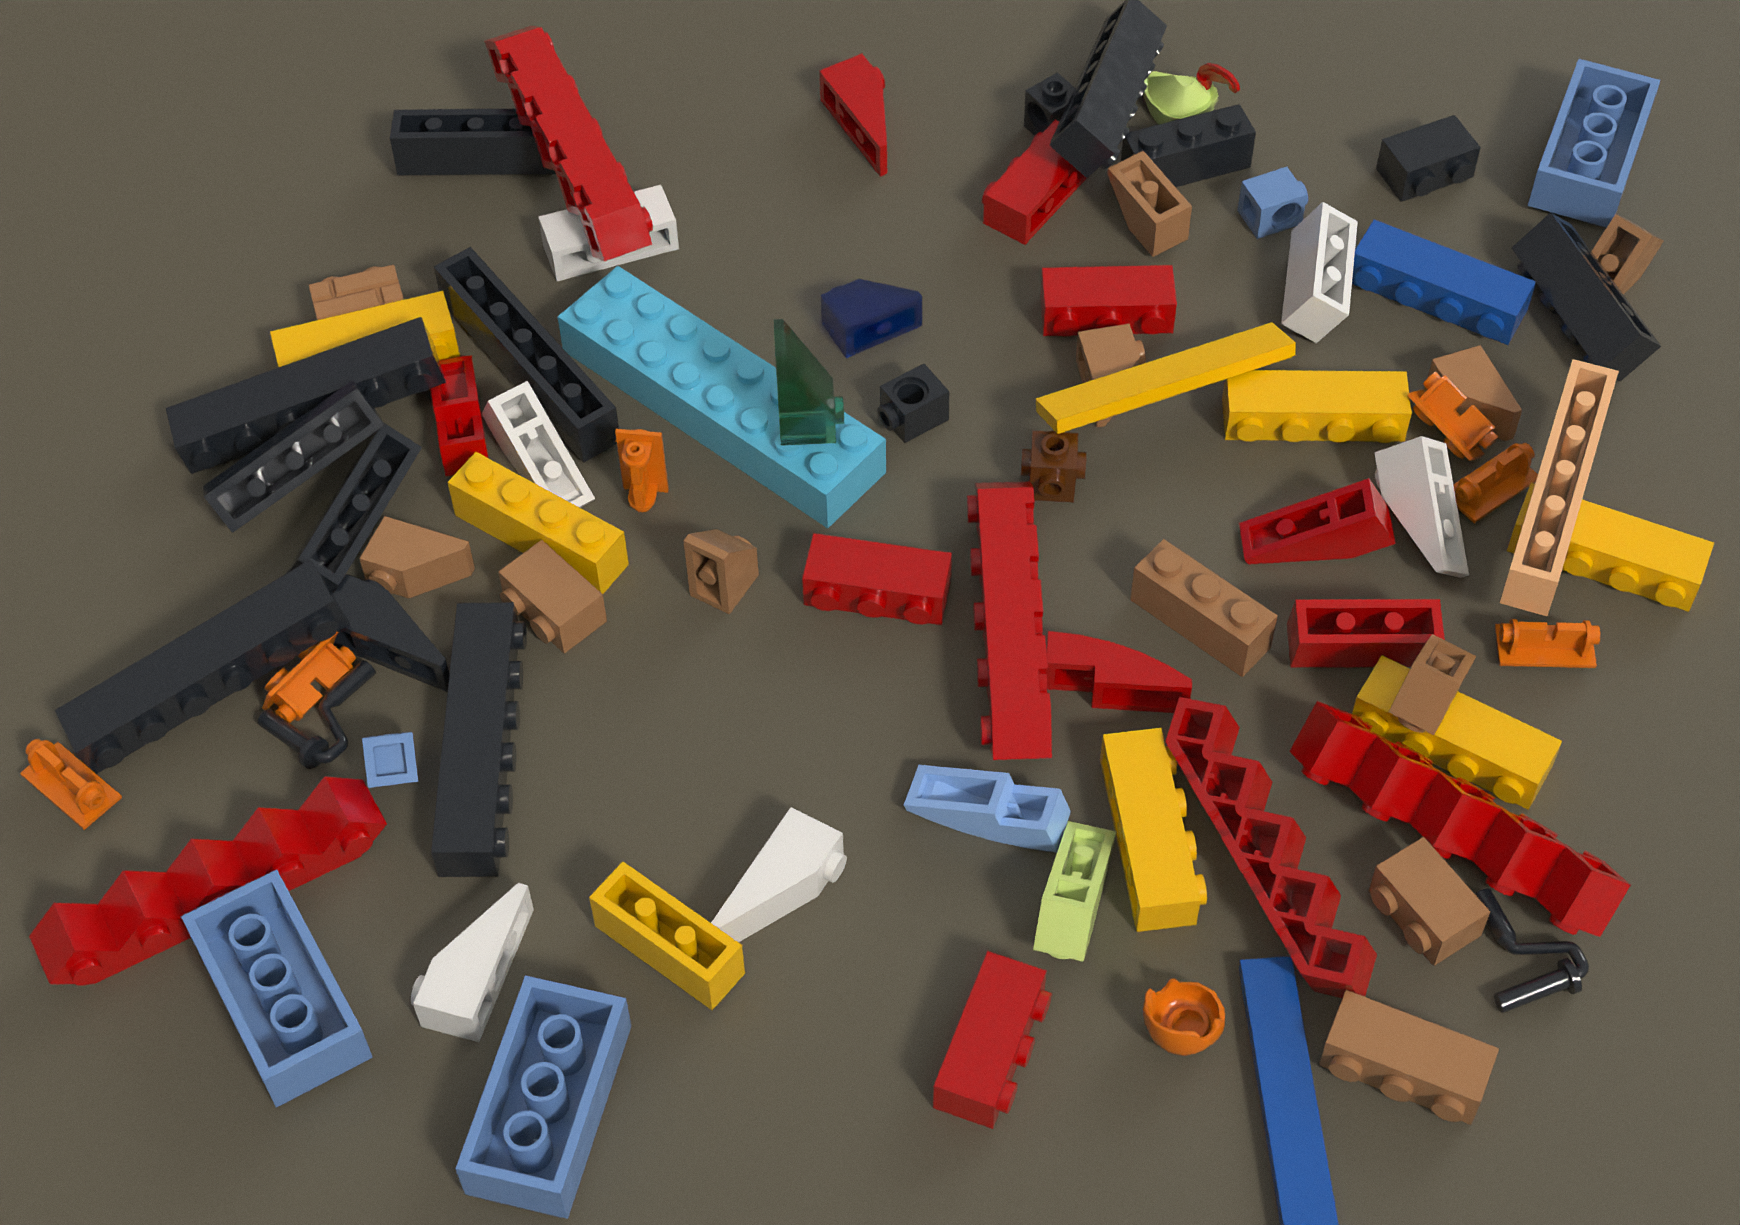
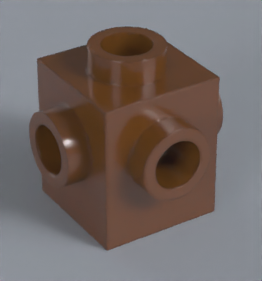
[1021,430,1086,503]

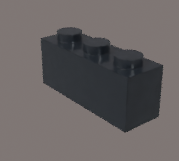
[1121,104,1256,187]

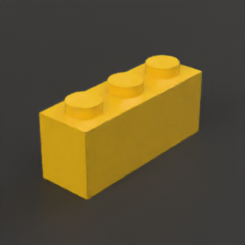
[589,862,745,1010]

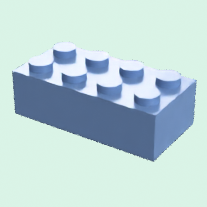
[1528,59,1661,228]
[181,869,373,1108]
[456,976,631,1219]

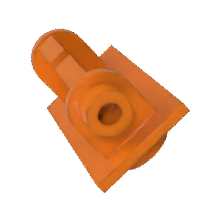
[1407,372,1499,461]
[615,429,669,512]
[1453,443,1538,523]
[1495,619,1600,668]
[262,632,356,723]
[20,739,122,830]

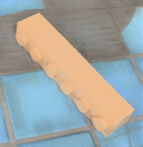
[1500,359,1619,616]

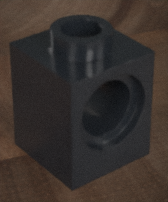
[1024,72,1075,136]
[877,363,950,443]

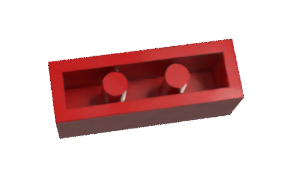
[982,120,1087,245]
[1040,265,1177,337]
[802,533,952,625]
[1287,599,1445,668]
[933,951,1052,1129]

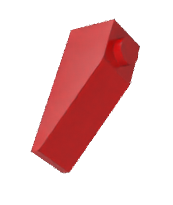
[819,53,887,177]
[1239,478,1396,565]

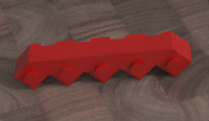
[484,26,653,261]
[967,481,1052,760]
[1165,697,1377,998]
[1289,701,1631,937]
[29,776,387,986]

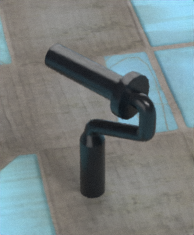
[258,660,376,769]
[1475,888,1589,1013]

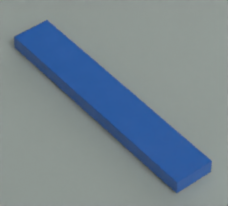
[1238,956,1339,1225]

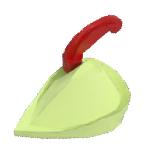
[1143,63,1240,124]

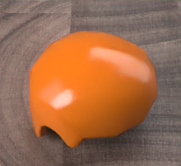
[1143,978,1225,1056]

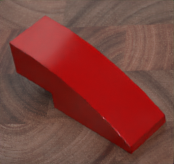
[431,355,489,476]
[1046,631,1192,713]

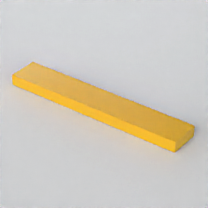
[1036,322,1296,434]

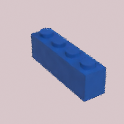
[1352,220,1536,345]

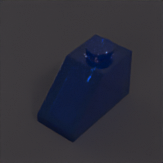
[821,279,923,358]

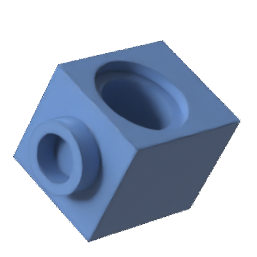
[1237,167,1308,239]
[362,731,418,788]

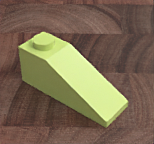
[1033,821,1116,961]

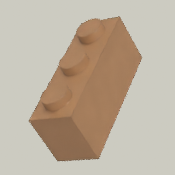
[1130,539,1278,677]
[1319,990,1499,1125]

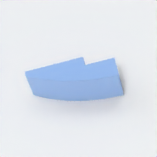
[904,765,1071,853]

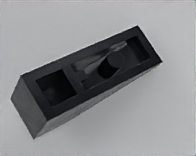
[333,574,450,692]

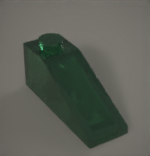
[774,319,844,446]

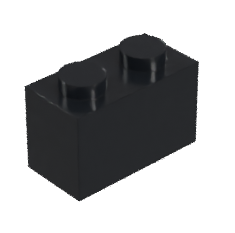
[1376,115,1481,202]

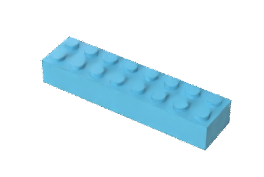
[557,266,886,528]

